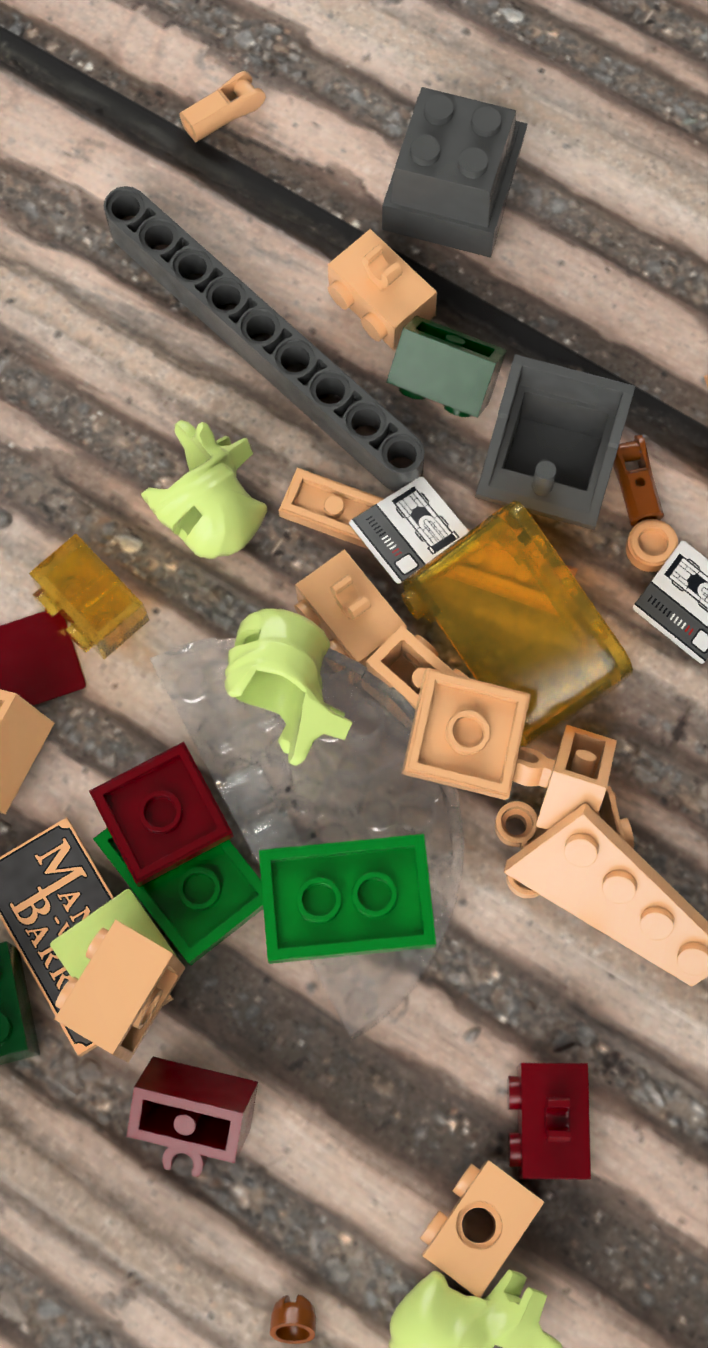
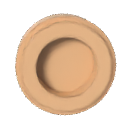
[626,519,678,572]

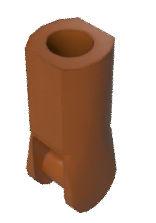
[613,434,664,527]

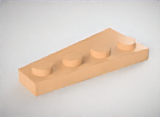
[504,803,708,987]

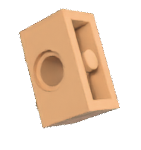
[420,1160,544,1298]

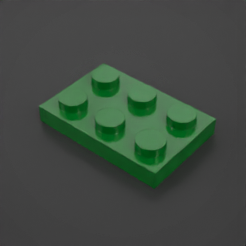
[93,828,263,966]
[259,834,436,964]

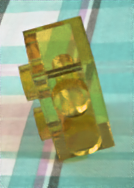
[29,533,150,659]

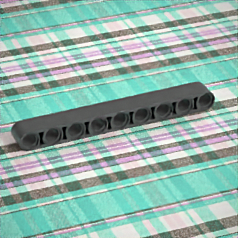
[103,186,425,492]

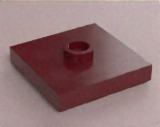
[89,741,234,887]

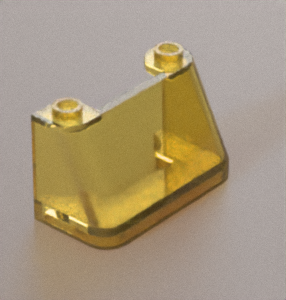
[401,500,633,750]

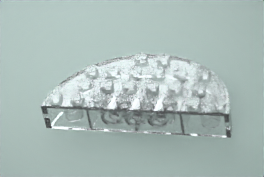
[150,637,465,1041]

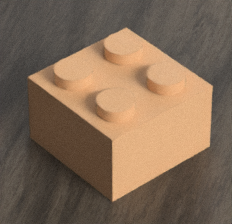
[54,920,185,1063]

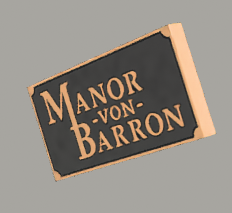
[0,817,174,1057]

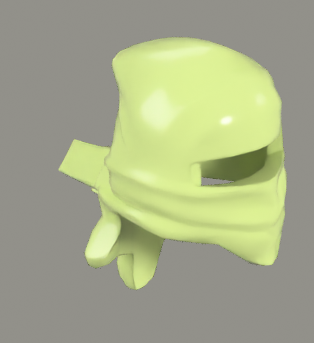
[141,420,267,559]
[224,608,353,766]
[389,1269,563,1348]

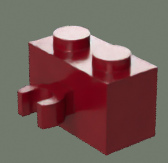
[126,1056,258,1177]
[507,1063,591,1180]

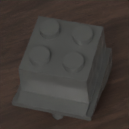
[382,87,528,258]
[475,354,636,530]

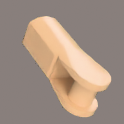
[180,71,266,143]

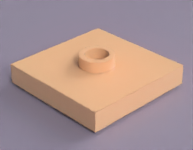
[401,668,531,800]

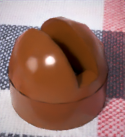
[270,1294,316,1344]

